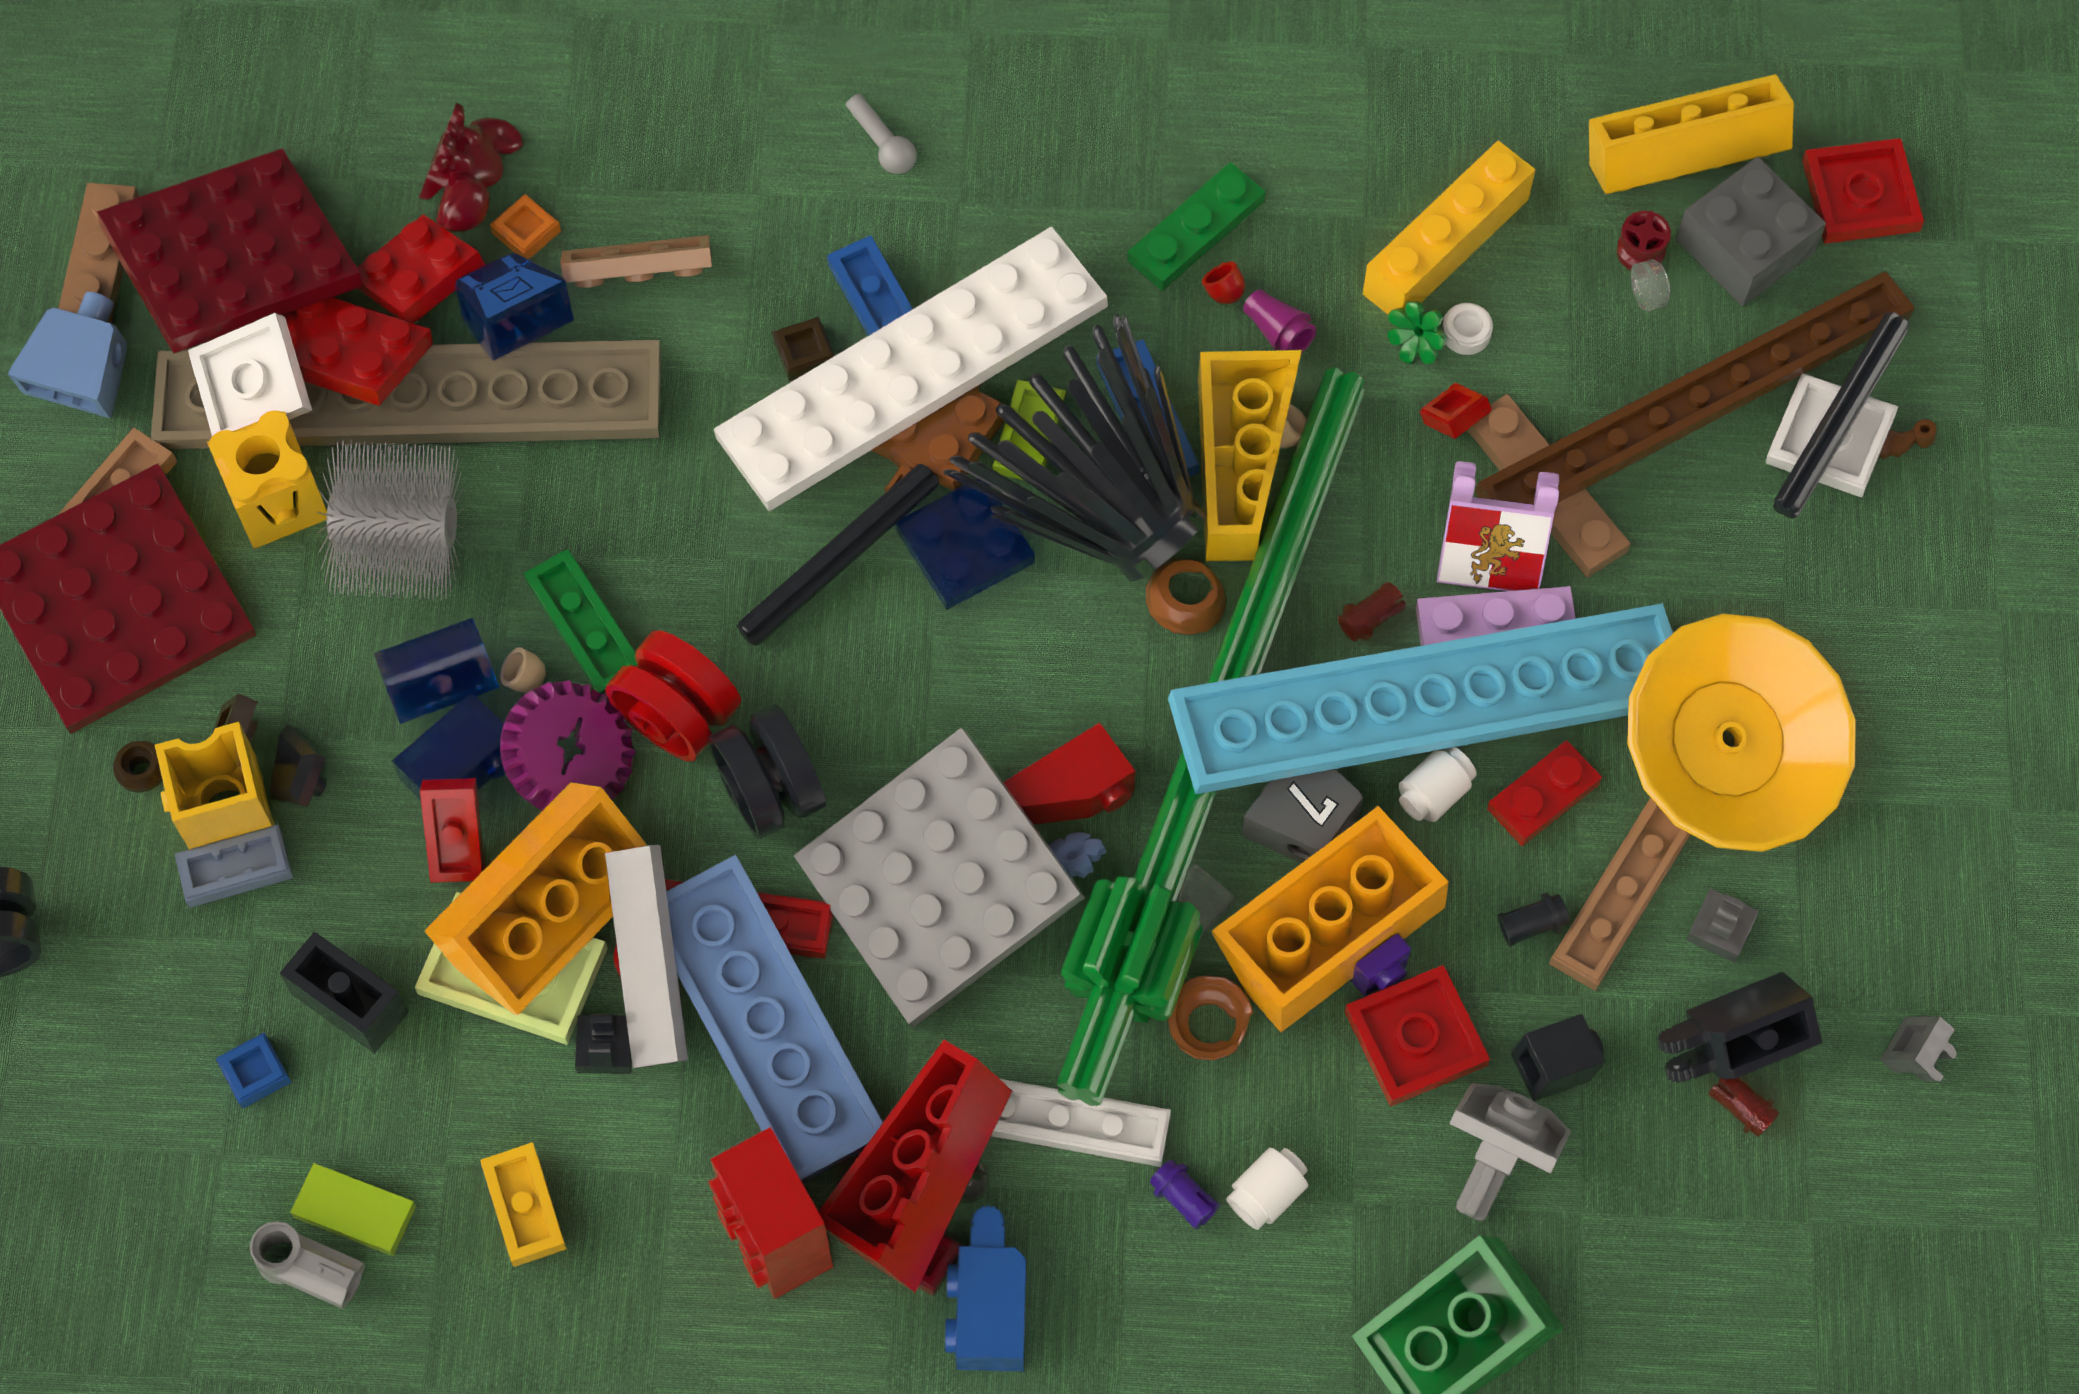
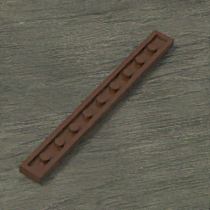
[1475,271,1915,505]

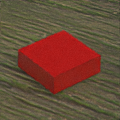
[1419,383,1492,439]

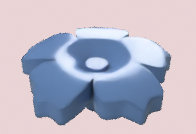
[1048,832,1106,878]

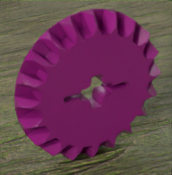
[500,680,636,811]

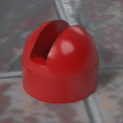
[1202,261,1246,304]

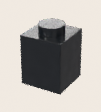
[1510,1014,1606,1102]

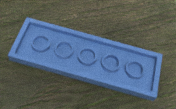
[666,855,883,1184]

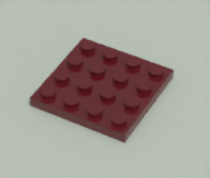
[97,148,362,354]
[0,463,256,734]

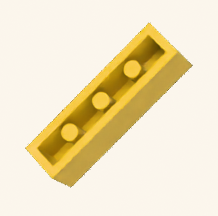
[1589,74,1794,194]
[1363,140,1536,314]

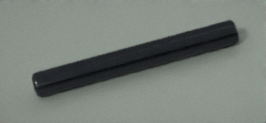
[1773,311,1909,519]
[737,464,939,646]

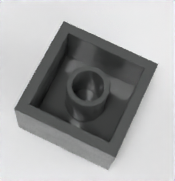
[1676,157,1826,307]

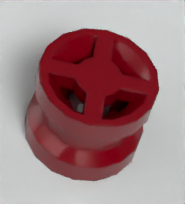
[1616,210,1671,273]

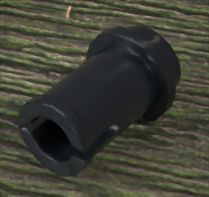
[1497,893,1570,947]

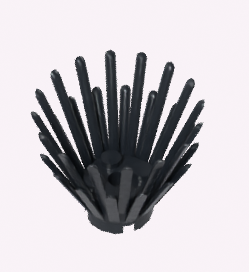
[943,314,1207,582]

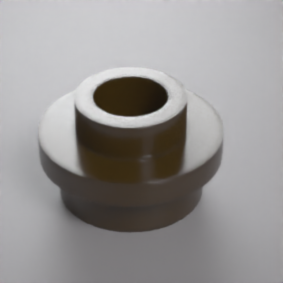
[113,741,163,793]

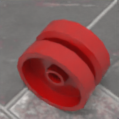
[605,630,742,761]

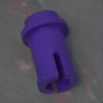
[1149,1159,1220,1230]

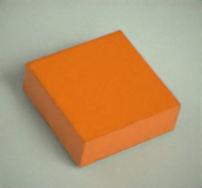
[490,194,561,262]

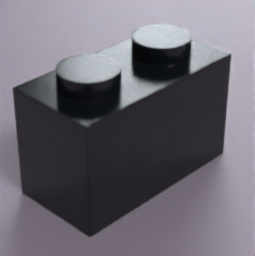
[279,931,409,1054]

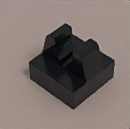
[575,1014,632,1074]

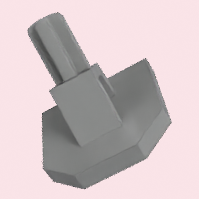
[1449,1083,1571,1221]

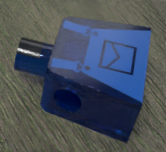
[455,254,574,361]

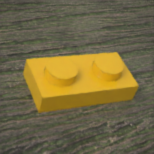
[480,1142,567,1267]

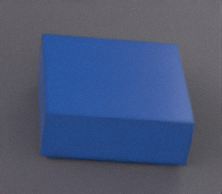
[215,1032,292,1109]

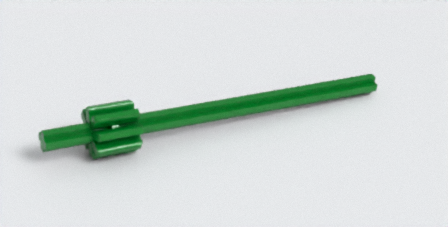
[1056,367,1365,1106]

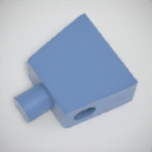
[8,292,127,419]

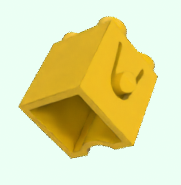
[207,410,327,549]
[155,722,275,849]

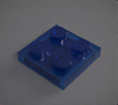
[896,478,1035,610]

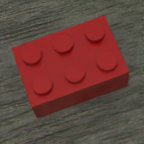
[708,1127,833,1299]

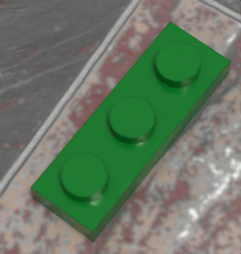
[1127,162,1266,291]
[523,549,638,694]

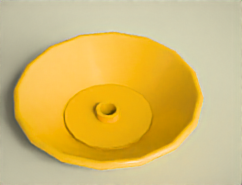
[1627,613,1856,852]

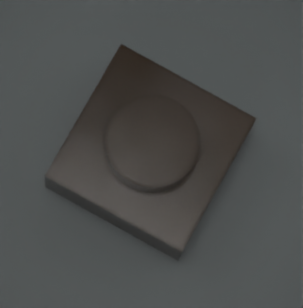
[211,693,258,742]

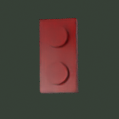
[1487,740,1602,847]
[420,778,485,883]

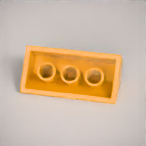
[424,782,648,1015]
[1212,806,1449,1032]

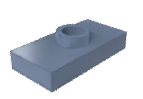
[175,824,294,908]

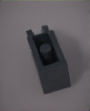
[1657,971,1822,1083]

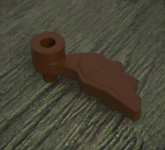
[1879,419,1937,460]

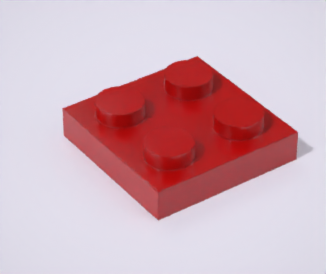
[1802,138,1924,244]
[357,214,485,324]
[1344,965,1491,1107]

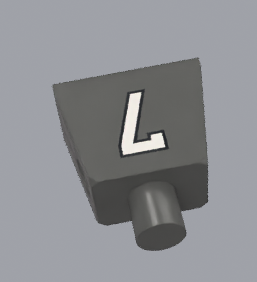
[1241,769,1363,863]

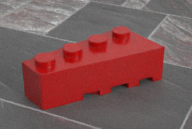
[818,1040,1012,1293]

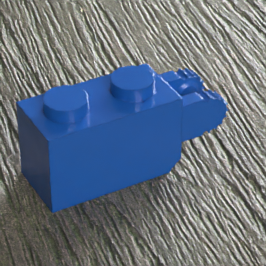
[945,1205,1026,1371]

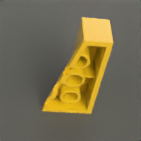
[1198,350,1302,561]

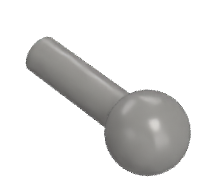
[845,93,917,174]

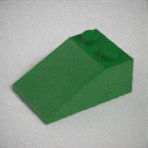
[1352,1235,1565,1394]

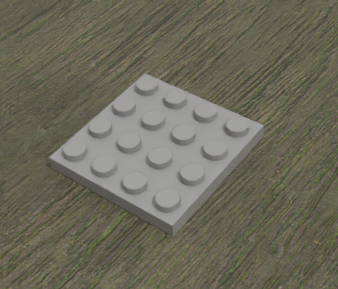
[794,727,1085,1027]

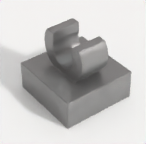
[1686,889,1759,963]
[1880,1016,1957,1082]

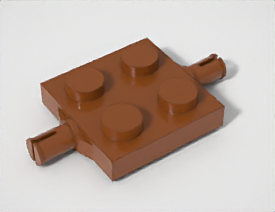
[871,383,1004,493]

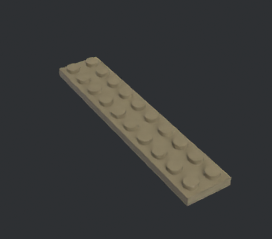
[151,340,661,449]

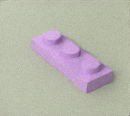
[1415,586,1576,646]

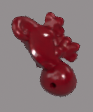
[419,103,523,232]

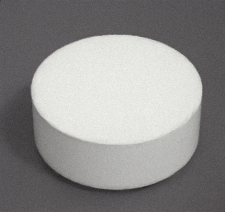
[1442,303,1493,355]

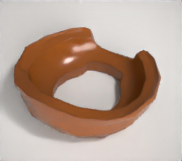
[1146,558,1227,635]
[1168,975,1253,1060]

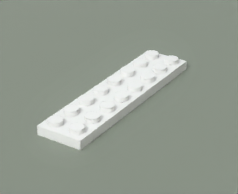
[714,226,1108,512]

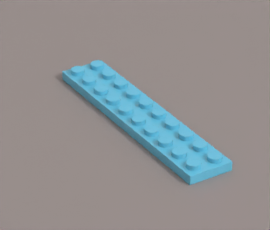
[1168,603,1673,794]

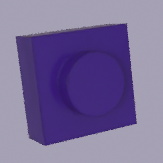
[1351,933,1411,997]

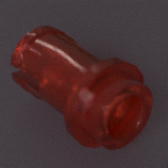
[1338,582,1406,642]
[1707,1078,1780,1138]

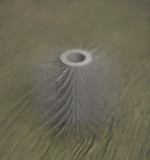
[318,440,464,601]

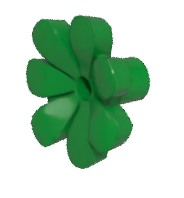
[1387,301,1447,364]

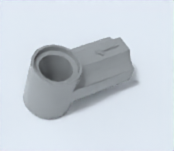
[250,1221,365,1310]

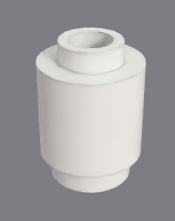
[1399,747,1477,822]
[1227,1148,1308,1230]

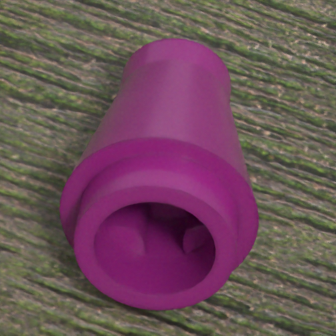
[1243,289,1316,354]

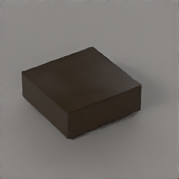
[772,317,834,381]

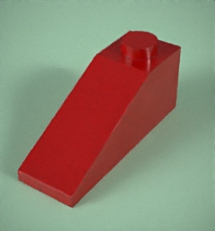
[1003,722,1135,825]

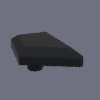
[270,724,327,807]

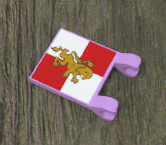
[1437,461,1559,591]

